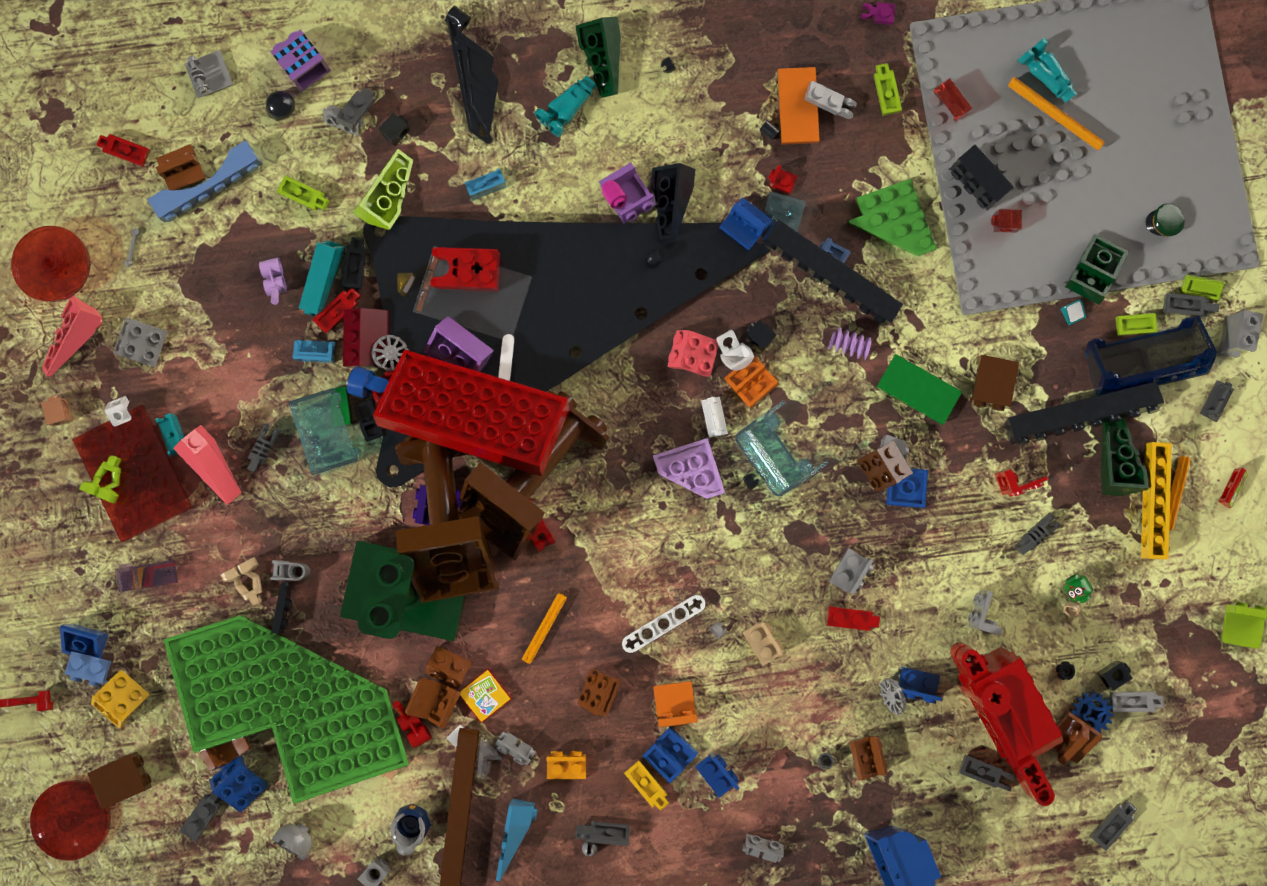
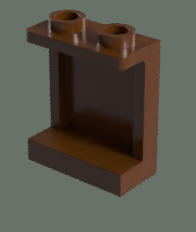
[969,355,1019,411]
[87,752,152,809]

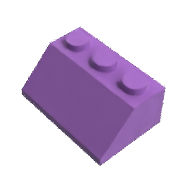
[424,316,494,372]

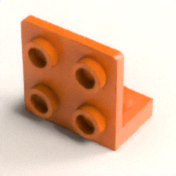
[653,681,698,727]

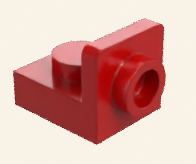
[768,165,798,195]

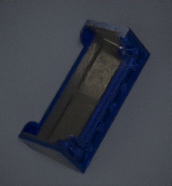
[1085,316,1218,396]

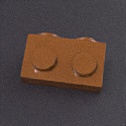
[425,646,472,688]
[849,736,888,780]

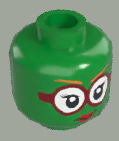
[1063,573,1093,603]

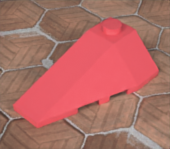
[42,295,102,377]
[173,425,242,505]

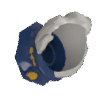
[391,804,431,856]

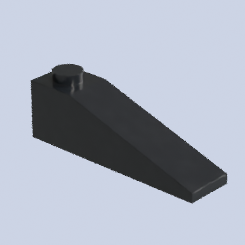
[651,163,695,241]

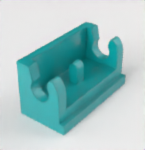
[155,413,184,457]

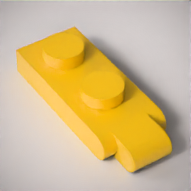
[624,760,670,811]

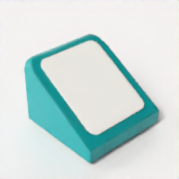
[1060,299,1086,326]

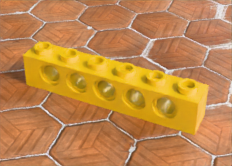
[1141,442,1172,560]

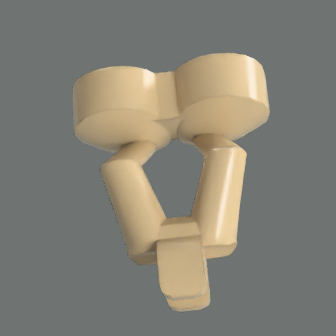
[220,557,262,606]

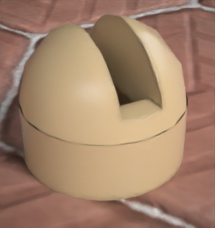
[1064,600,1081,617]

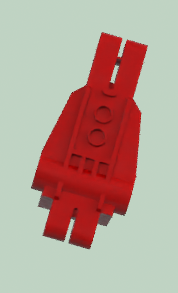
[950,642,1063,806]

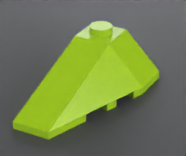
[353,149,413,230]

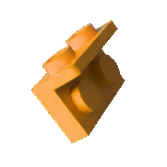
[546,751,586,779]

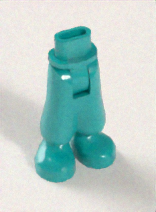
[1017,37,1077,103]
[534,76,596,137]

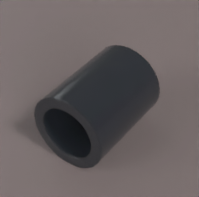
[759,120,781,141]

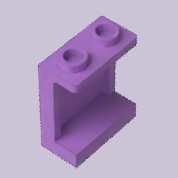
[599,162,657,224]

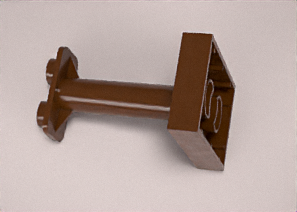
[458,391,609,561]
[395,436,499,603]

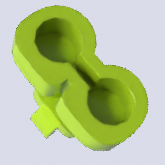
[79,455,121,504]

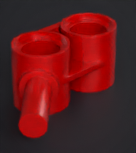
[393,701,432,749]

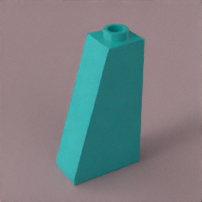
[299,240,346,316]

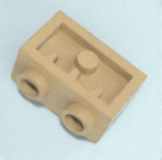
[742,620,784,666]

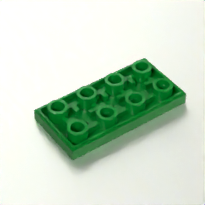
[876,354,962,425]

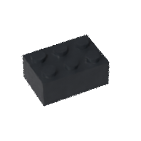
[950,144,1014,211]

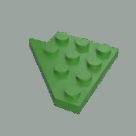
[848,179,937,256]

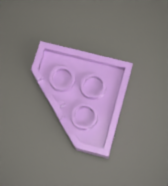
[653,438,725,499]

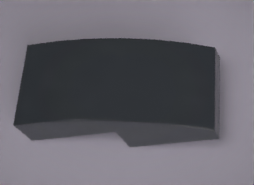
[353,398,384,442]

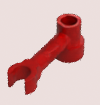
[0,690,53,711]

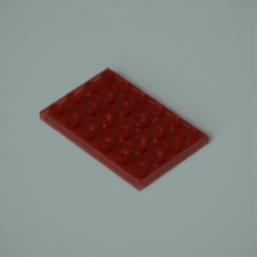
[72,405,193,542]

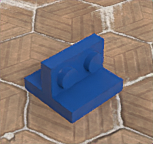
[719,198,773,250]

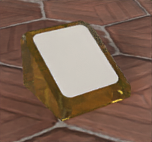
[397,273,415,296]

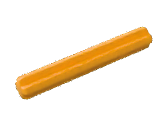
[1169,456,1191,530]
[522,593,567,664]

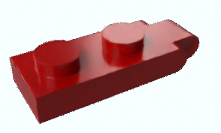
[96,134,150,167]
[313,288,361,334]
[826,606,880,631]

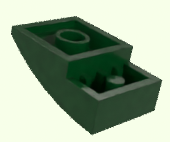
[1065,234,1129,305]

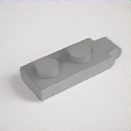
[1110,691,1164,712]

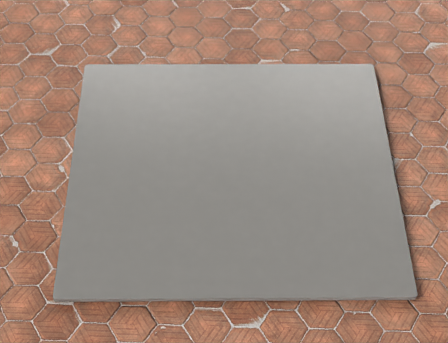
[909,0,1260,315]

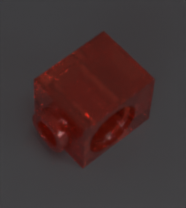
[991,209,1022,233]

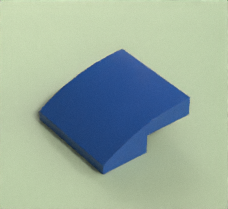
[642,726,698,783]

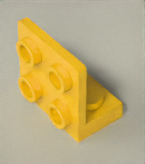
[91,670,149,729]

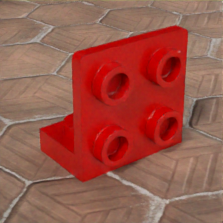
[994,469,1049,497]

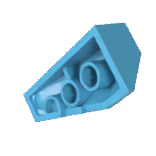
[496,799,538,881]

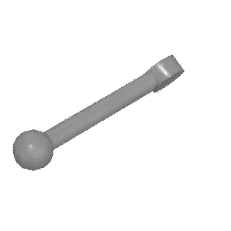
[124,228,140,267]

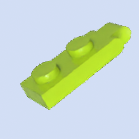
[874,63,902,116]
[277,175,330,211]

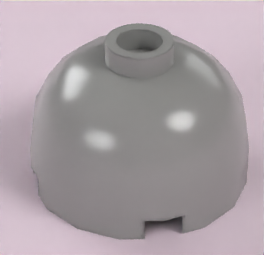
[271,823,312,861]

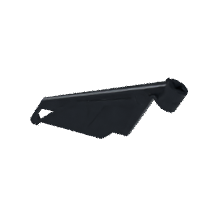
[445,5,499,144]

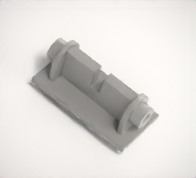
[323,105,364,136]
[495,731,536,765]
[742,834,784,863]

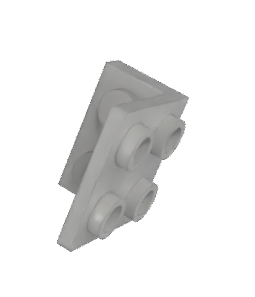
[113,318,167,367]
[829,548,874,594]
[968,590,1003,636]

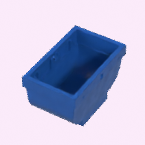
[863,826,941,886]

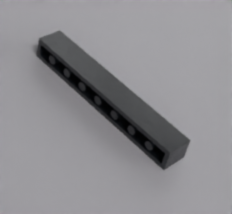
[761,219,903,325]
[1004,382,1164,445]

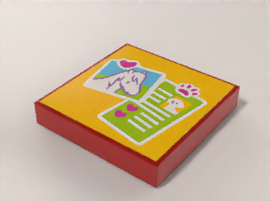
[459,668,512,723]

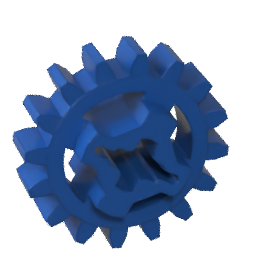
[1069,692,1114,733]

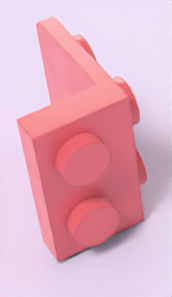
[667,330,718,377]

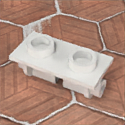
[701,397,728,438]

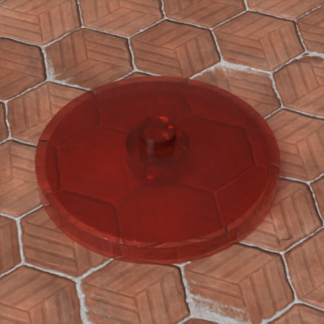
[11,226,91,303]
[30,780,111,861]

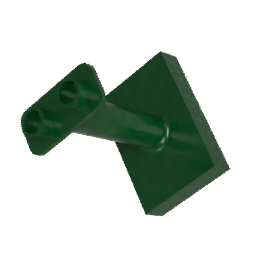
[340,540,466,641]

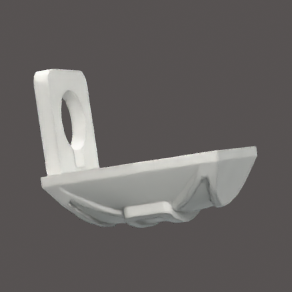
[716,330,754,371]

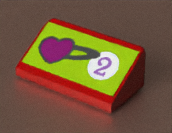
[1218,468,1248,508]

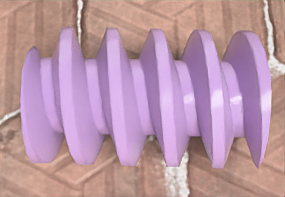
[828,327,871,361]

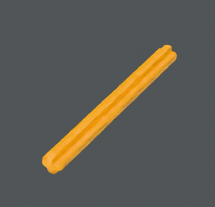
[1008,77,1105,150]

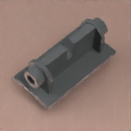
[1199,380,1234,422]

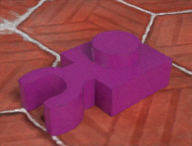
[861,2,896,25]

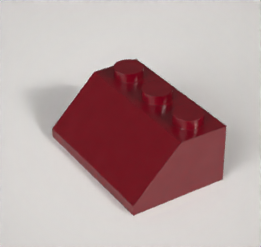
[343,308,389,369]

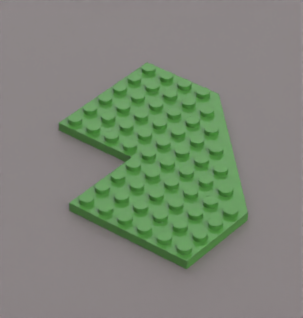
[163,615,409,804]

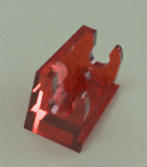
[933,78,972,122]

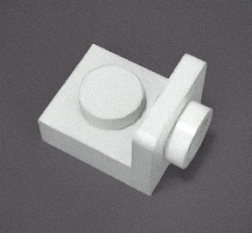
[104,396,131,427]

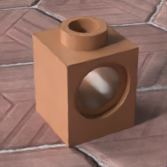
[41,396,72,427]

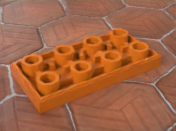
[777,67,820,145]

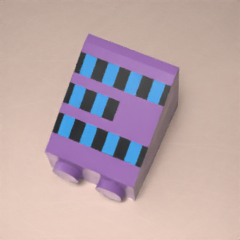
[270,29,331,93]

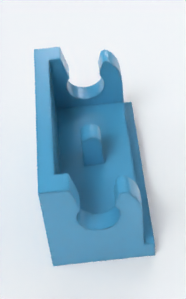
[464,168,507,201]
[293,340,336,363]

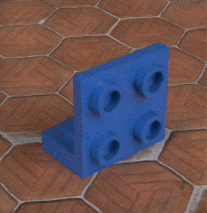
[898,667,943,704]
[695,752,740,798]
[209,755,268,812]

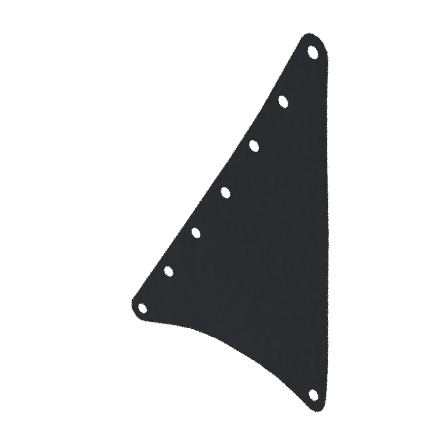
[363,216,771,487]

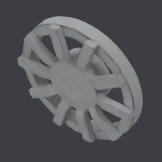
[372,335,408,371]
[879,678,906,715]

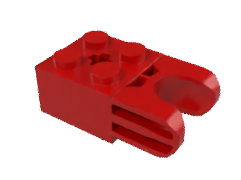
[430,247,500,292]

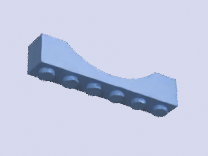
[147,140,262,223]

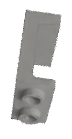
[1218,310,1264,358]

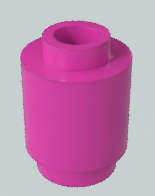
[601,180,627,209]

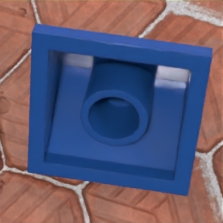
[60,623,109,658]

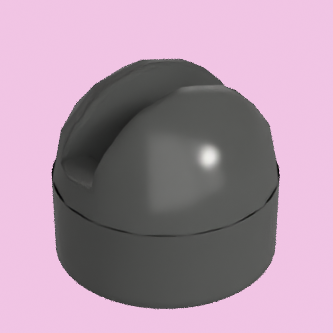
[818,753,834,770]

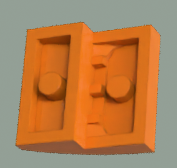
[724,356,779,409]

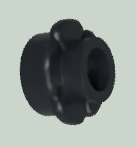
[1056,661,1075,680]

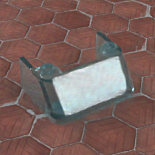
[735,400,829,497]

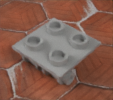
[185,50,233,98]

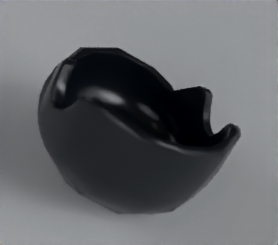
[266,91,295,121]

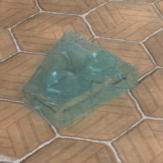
[764,191,806,232]

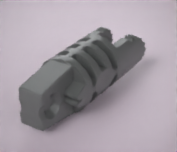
[247,423,281,472]
[1014,513,1060,555]

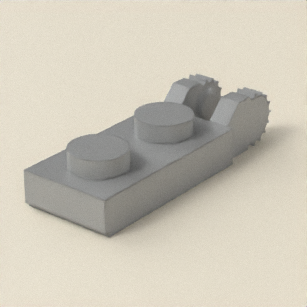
[804,81,857,119]

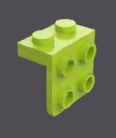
[1221,602,1267,649]

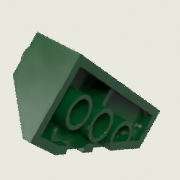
[575,17,621,98]
[1101,418,1149,496]

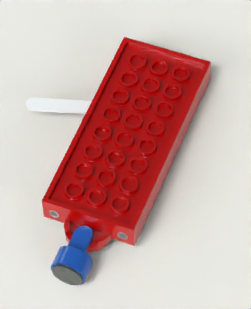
[346,334,570,477]

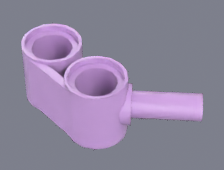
[259,257,287,305]

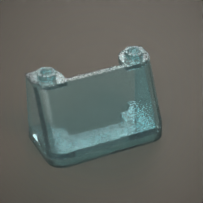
[288,388,360,479]

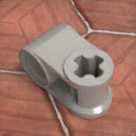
[271,560,310,581]

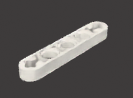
[622,595,705,653]

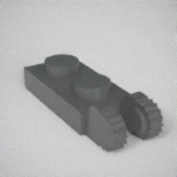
[958,754,1016,791]

